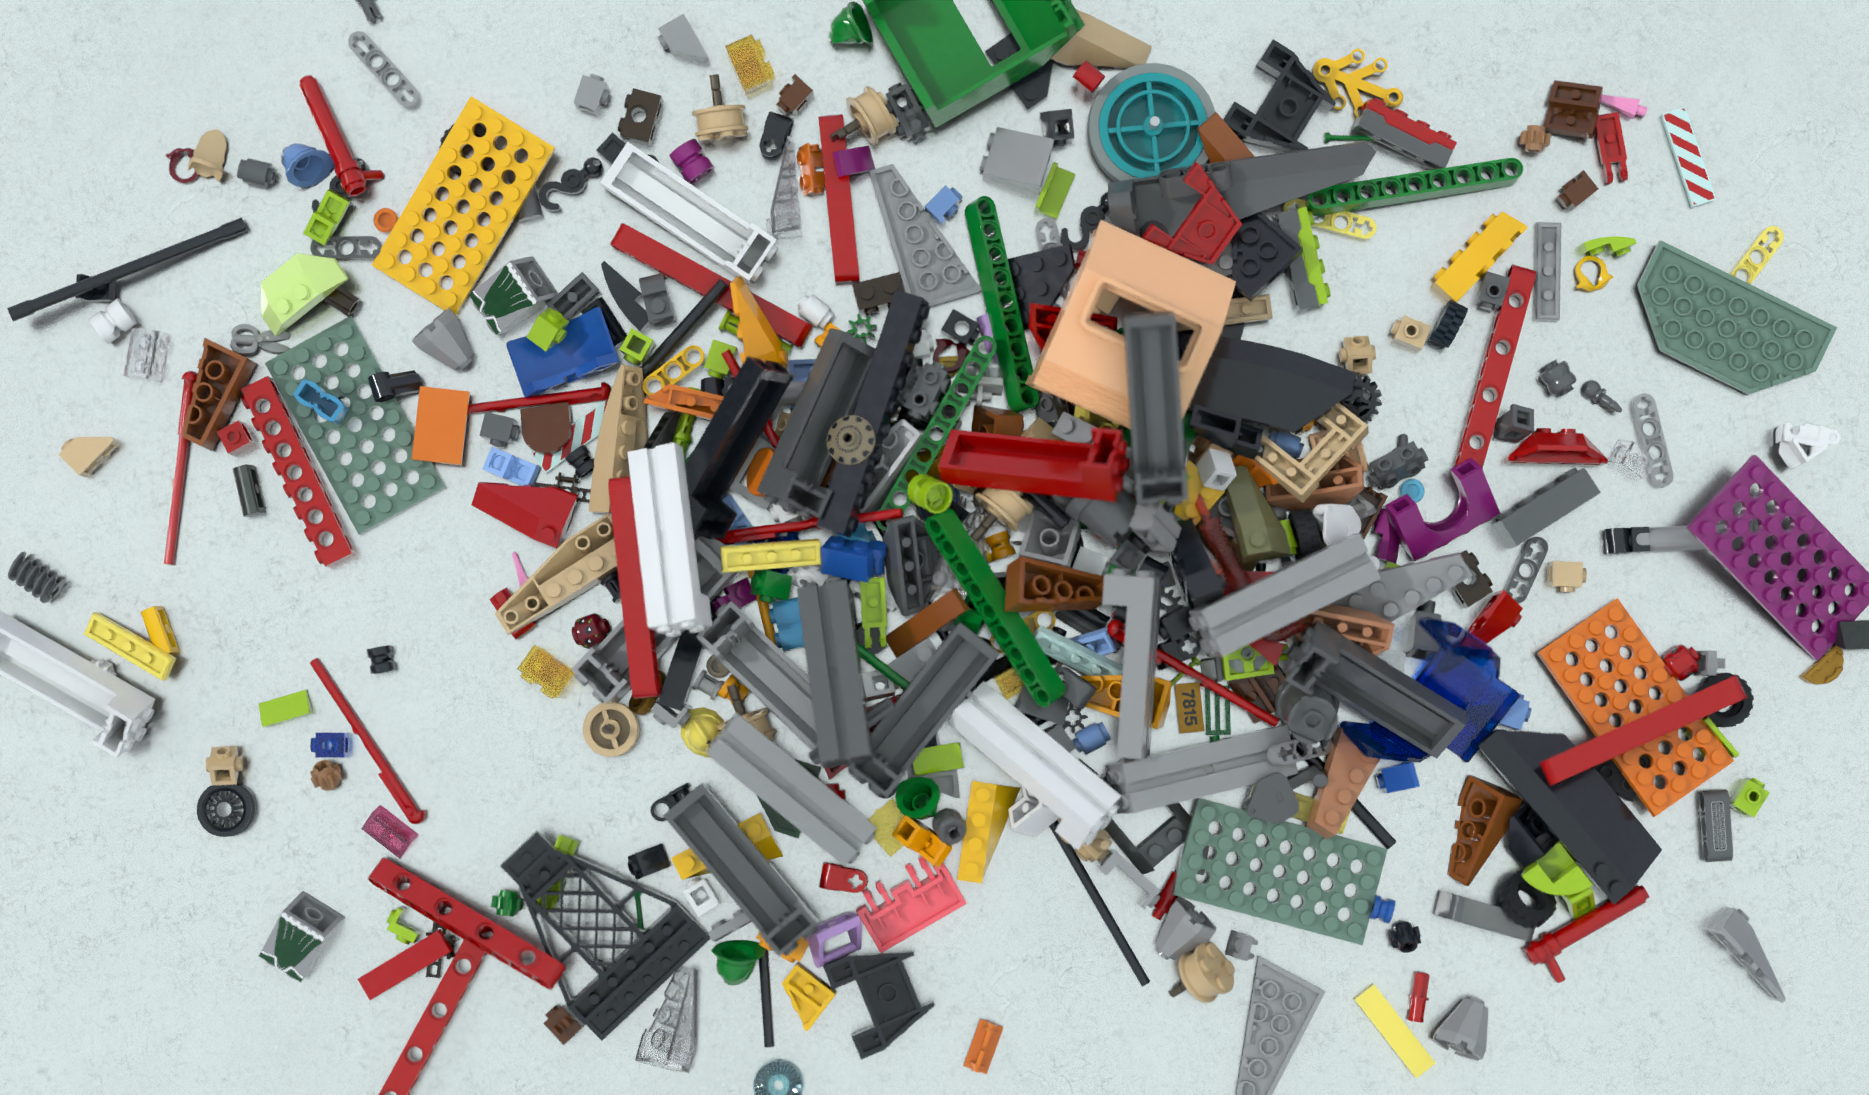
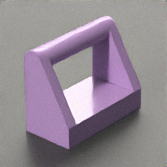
[807,912,861,968]

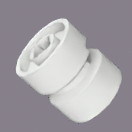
[89,298,137,344]

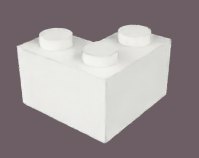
[1008,786,1060,837]

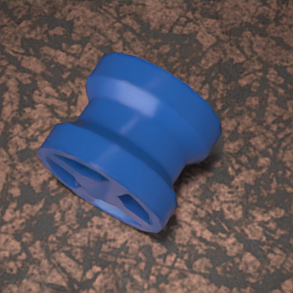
[1369,895,1395,924]

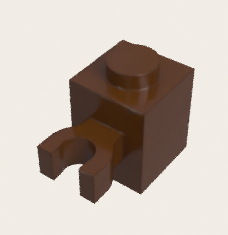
[543,1004,584,1045]

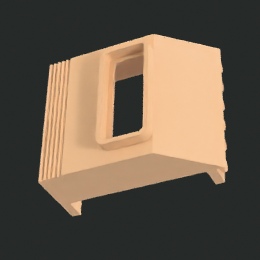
[1025,220,1236,429]

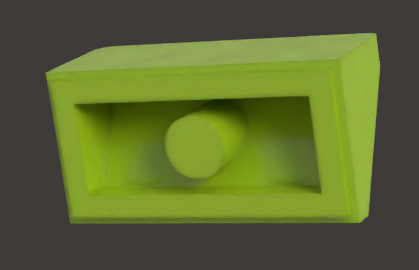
[258,689,313,727]
[913,742,964,776]

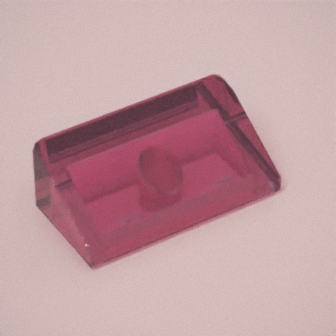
[361,805,418,859]

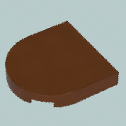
[520,402,572,455]

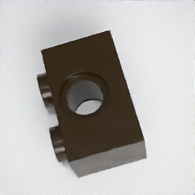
[618,88,663,147]
[1452,550,1493,608]

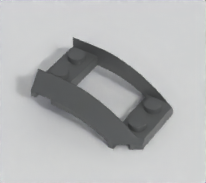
[1099,758,1191,875]

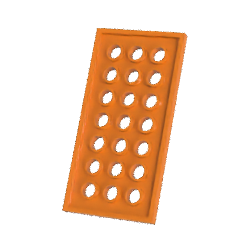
[1537,598,1734,817]

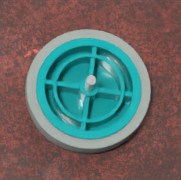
[1087,63,1215,182]

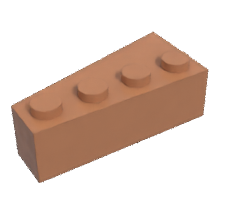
[1306,725,1384,839]

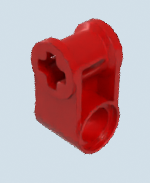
[819,863,868,893]

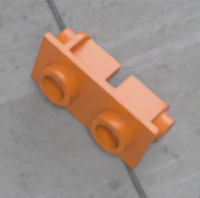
[797,143,825,196]
[963,1019,1004,1074]

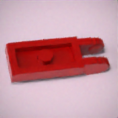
[1595,112,1628,184]

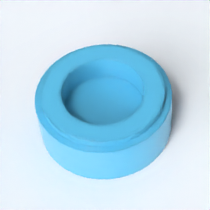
[1399,479,1425,503]

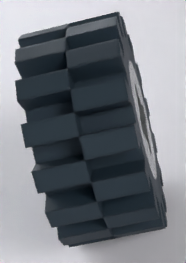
[1430,300,1468,348]

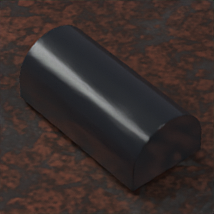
[581,297,627,349]

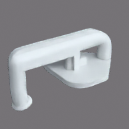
[1313,504,1380,569]

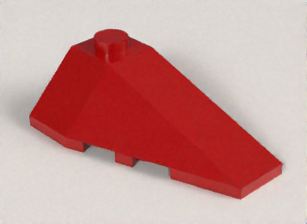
[471,482,578,548]
[1437,590,1523,674]

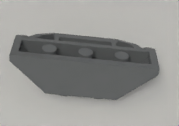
[882,515,941,616]

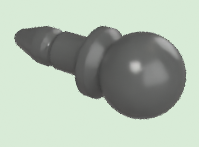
[1581,380,1622,413]

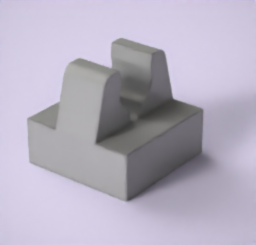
[1695,650,1725,676]
[1226,930,1258,961]

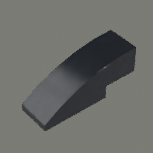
[601,261,651,334]
[1189,404,1263,460]
[658,630,703,711]

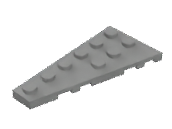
[869,164,982,307]
[1330,552,1473,622]
[1236,956,1325,1095]

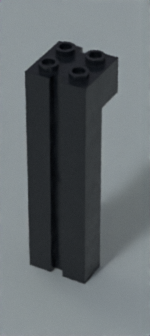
[685,356,794,539]

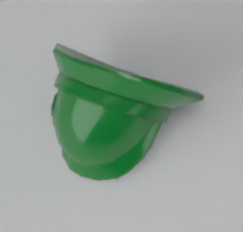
[828,1,874,44]
[895,777,940,820]
[711,940,766,986]

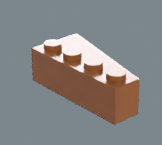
[181,338,256,451]
[1005,556,1104,612]

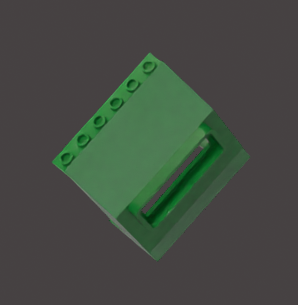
[862,0,1085,128]

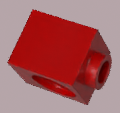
[217,420,256,456]

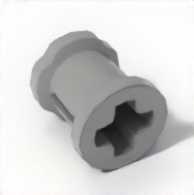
[692,670,724,700]

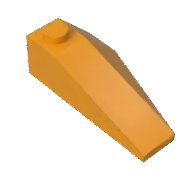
[730,276,788,368]
[1080,675,1172,729]

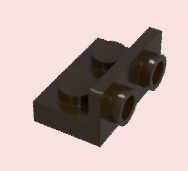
[852,272,905,316]

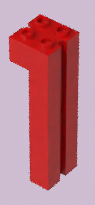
[938,427,1130,502]

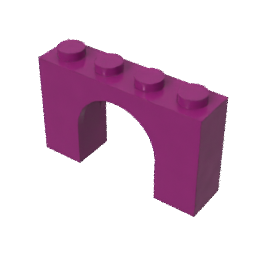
[1385,458,1501,561]

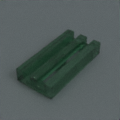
[1204,685,1231,735]

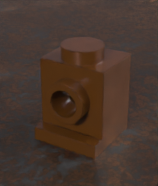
[776,74,814,116]
[1557,170,1598,210]

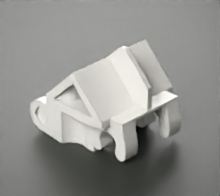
[1775,422,1841,469]

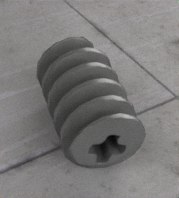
[8,552,65,603]

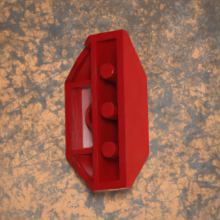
[1029,303,1118,351]
[1504,428,1607,466]

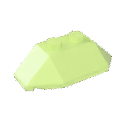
[261,253,349,336]

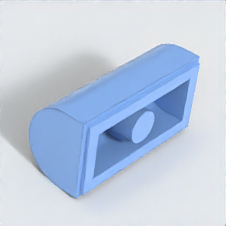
[1069,627,1118,655]

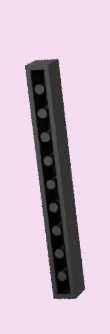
[816,290,930,538]

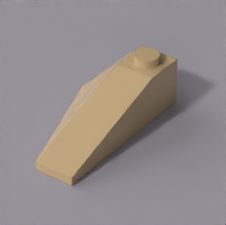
[1051,9,1152,69]

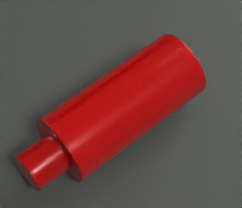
[1152,871,1178,920]

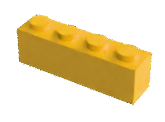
[1431,211,1528,303]
[957,781,1020,884]
[671,812,783,880]

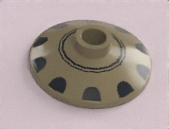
[827,415,876,465]

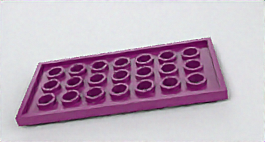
[1686,454,1869,661]

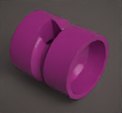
[669,139,714,185]

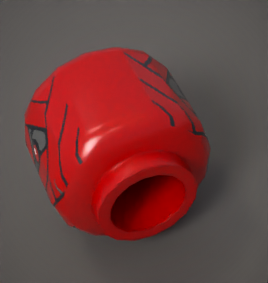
[1663,644,1701,681]

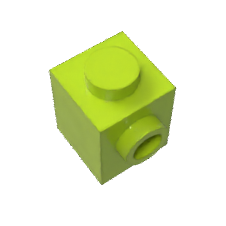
[527,307,569,351]
[619,328,655,365]
[704,339,738,379]
[1730,777,1770,818]

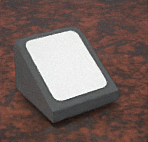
[1200,657,1223,682]

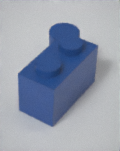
[821,536,887,583]

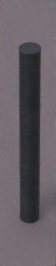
[759,949,774,1047]

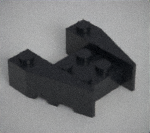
[1223,39,1336,152]
[1167,518,1226,632]
[823,951,935,1060]

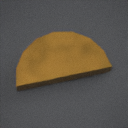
[1800,644,1844,685]

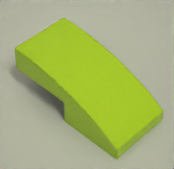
[303,189,351,246]

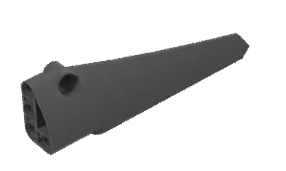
[1108,141,1376,238]

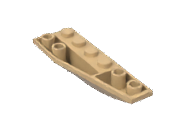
[589,364,648,515]
[495,514,618,635]

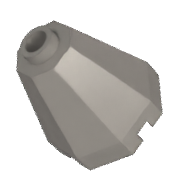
[412,308,473,370]
[1155,896,1217,960]
[1432,996,1489,1061]

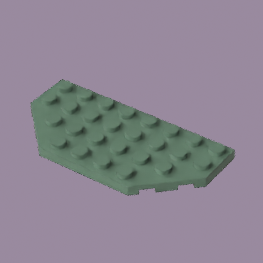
[1637,240,1837,394]

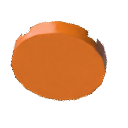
[747,448,775,497]

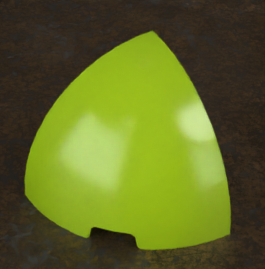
[1522,841,1593,896]

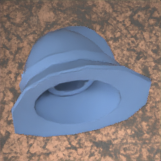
[281,143,334,187]

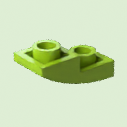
[1579,236,1637,257]

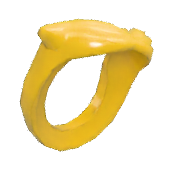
[1575,256,1613,292]

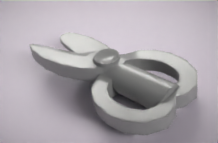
[230,324,290,356]

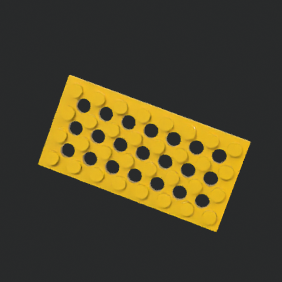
[372,96,556,316]

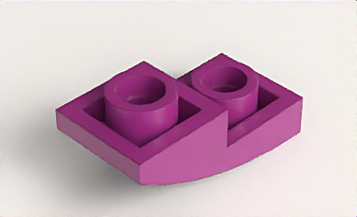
[832,146,875,177]
[1375,508,1399,564]

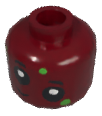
[572,613,610,649]

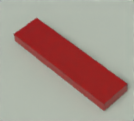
[358,929,453,1000]

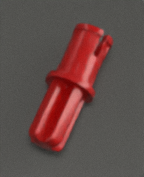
[1408,972,1430,1023]

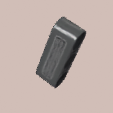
[1699,789,1733,862]

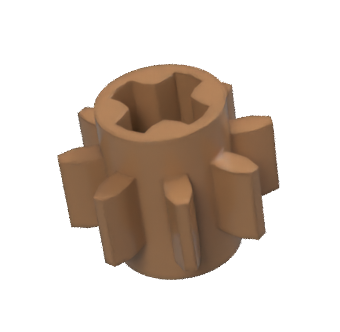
[1520,125,1551,153]
[310,760,342,791]

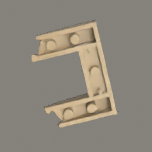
[1255,403,1369,503]

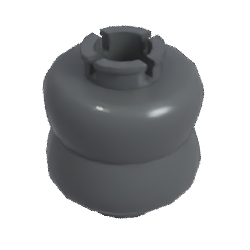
[1540,359,1577,397]
[932,809,967,844]

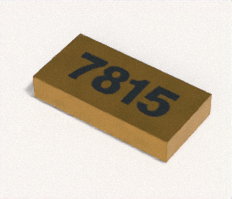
[1174,682,1204,734]

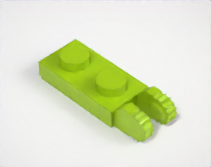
[860,577,887,648]

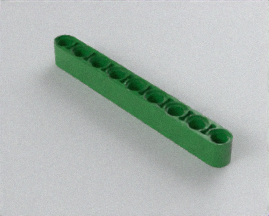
[1305,158,1523,216]
[965,196,1039,413]
[876,336,997,531]
[925,508,1066,707]

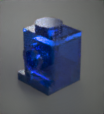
[310,733,349,758]

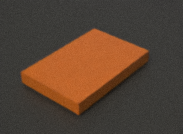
[411,386,470,466]

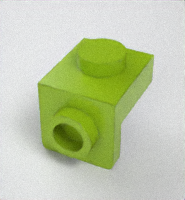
[386,906,421,945]

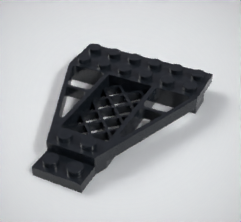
[500,830,711,1041]

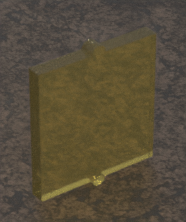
[869,798,905,857]

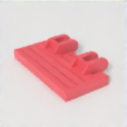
[856,857,967,953]

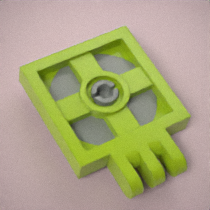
[1222,634,1289,681]

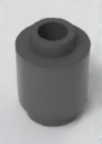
[237,158,276,187]

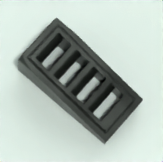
[643,412,680,449]

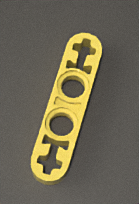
[1282,198,1377,240]
[1729,226,1784,285]

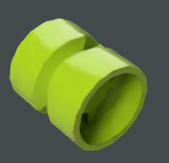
[907,474,953,514]

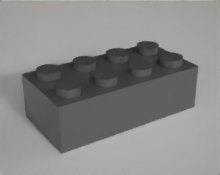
[1493,467,1601,549]

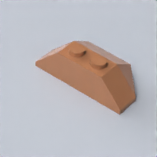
[1266,455,1364,511]
[1291,604,1395,656]

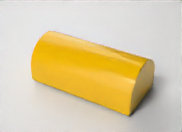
[140,606,179,655]

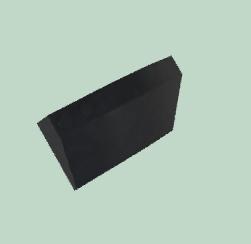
[1176,333,1356,435]
[1477,729,1662,904]

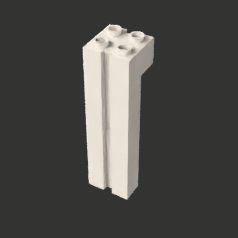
[600,142,778,284]
[627,443,712,637]
[0,611,155,758]
[948,681,1121,850]

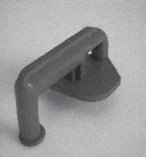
[1244,765,1328,824]

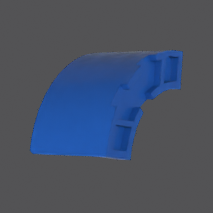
[506,307,619,398]

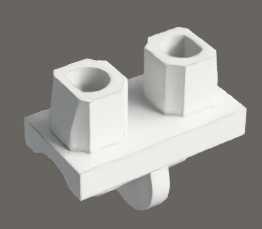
[958,366,1003,406]

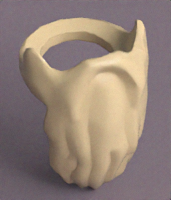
[188,129,227,181]

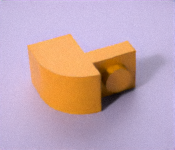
[892,816,953,868]

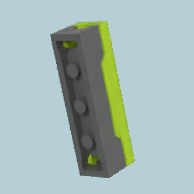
[1274,207,1331,310]

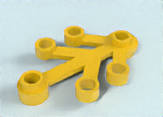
[1313,49,1403,117]

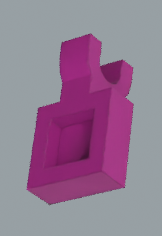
[712,577,757,612]

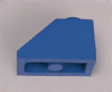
[1376,762,1420,793]

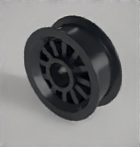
[197,783,255,837]

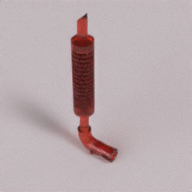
[1195,492,1307,643]

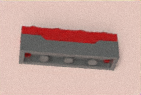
[1352,98,1457,170]

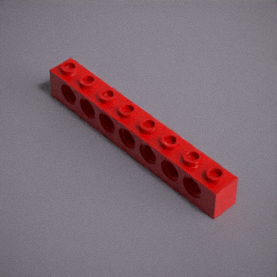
[241,376,356,568]

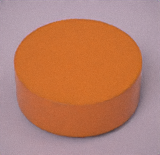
[373,208,399,234]

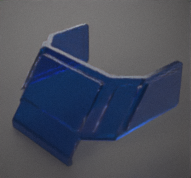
[1340,618,1521,763]

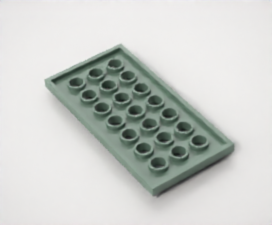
[265,316,446,535]
[1171,798,1388,945]

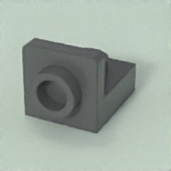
[1109,533,1150,572]

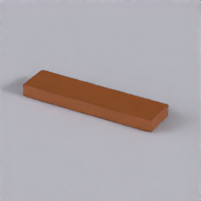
[886,588,969,658]

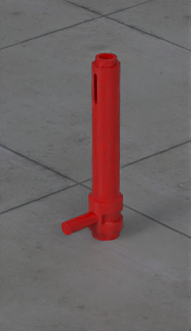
[299,75,383,196]
[1524,885,1649,983]

